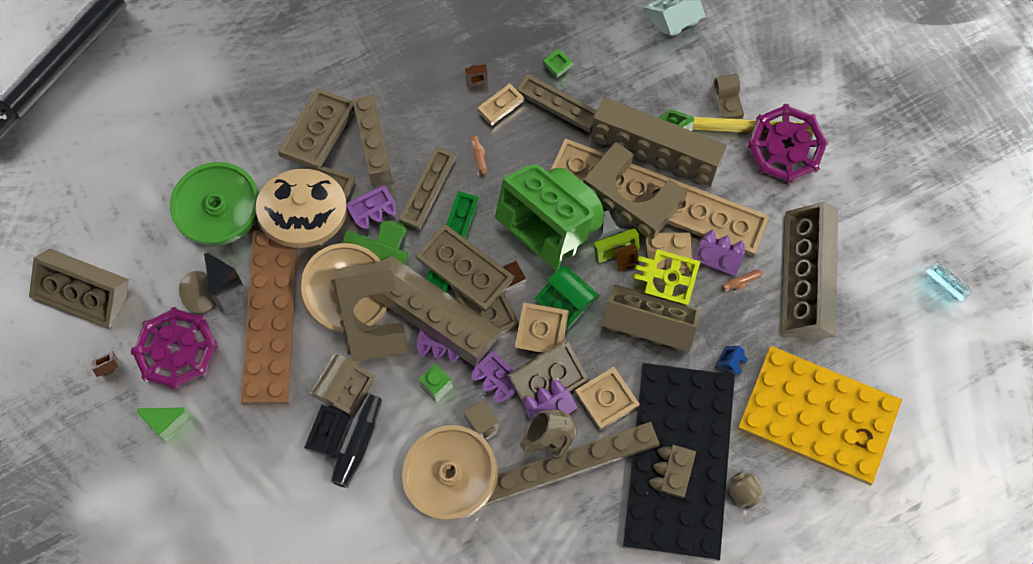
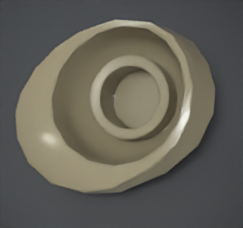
[179,271,215,314]

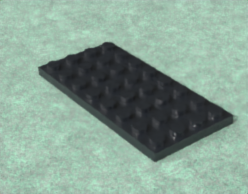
[622,363,735,562]

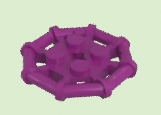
[747,104,829,184]
[131,307,218,390]

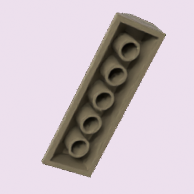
[781,202,838,340]
[371,256,502,367]

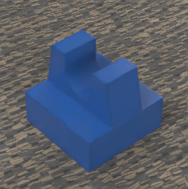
[715,346,748,375]

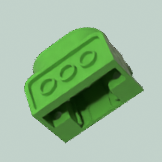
[495,165,604,271]

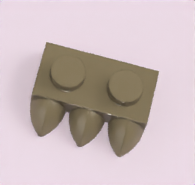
[649,445,696,499]

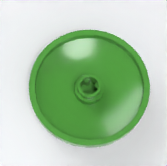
[170,162,259,246]

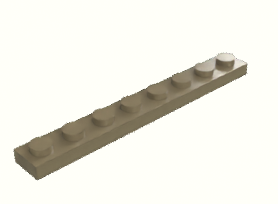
[484,422,659,506]

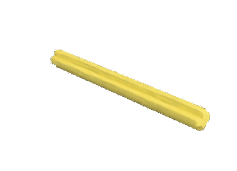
[692,117,814,135]

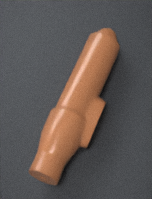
[471,136,487,175]
[722,269,763,292]

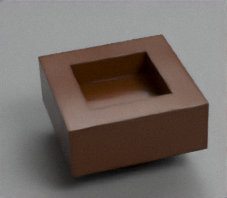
[465,64,488,86]
[613,243,639,272]
[503,261,526,291]
[92,351,119,377]

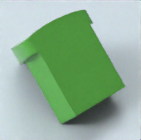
[377,221,406,249]

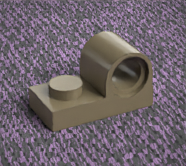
[712,74,744,119]

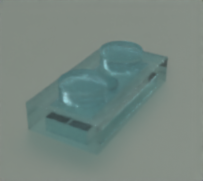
[927,261,973,301]

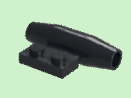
[304,393,382,489]

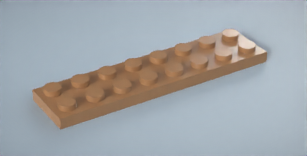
[241,231,298,405]

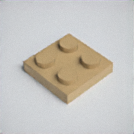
[645,233,692,278]
[515,303,569,353]
[575,367,640,431]

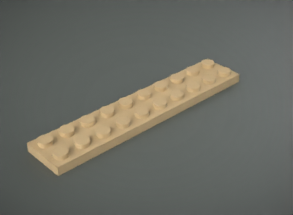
[551,138,770,257]

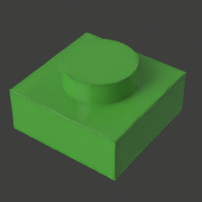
[543,49,573,78]

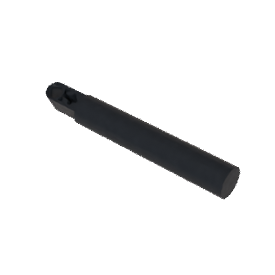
[0,0,127,136]

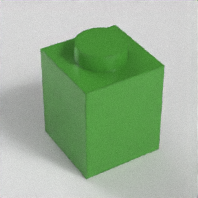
[419,363,453,403]

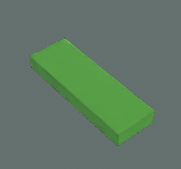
[342,230,409,265]

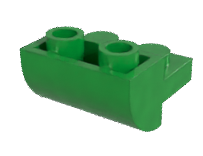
[534,266,601,329]

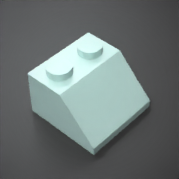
[644,0,705,36]

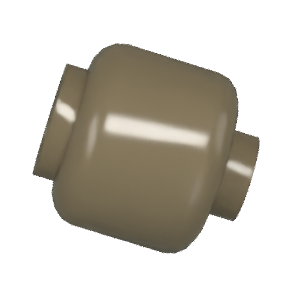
[728,471,764,509]

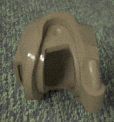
[520,410,577,459]

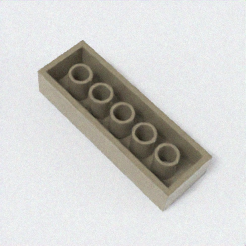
[591,97,727,186]

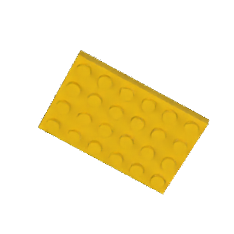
[737,346,902,486]

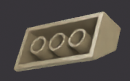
[29,249,129,328]
[601,284,701,352]

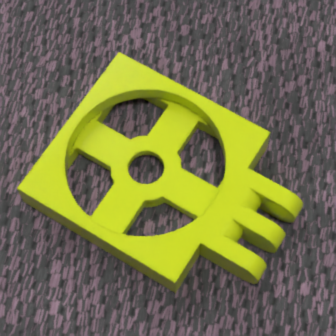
[632,249,701,305]

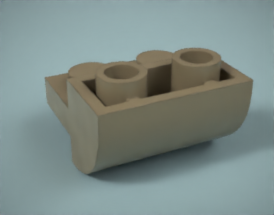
[310,354,376,417]

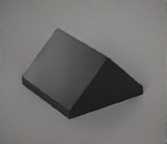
[204,253,244,311]

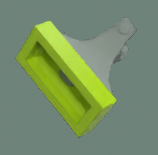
[594,210,640,263]

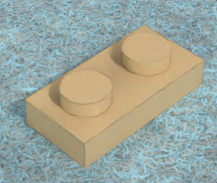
[477,83,524,126]

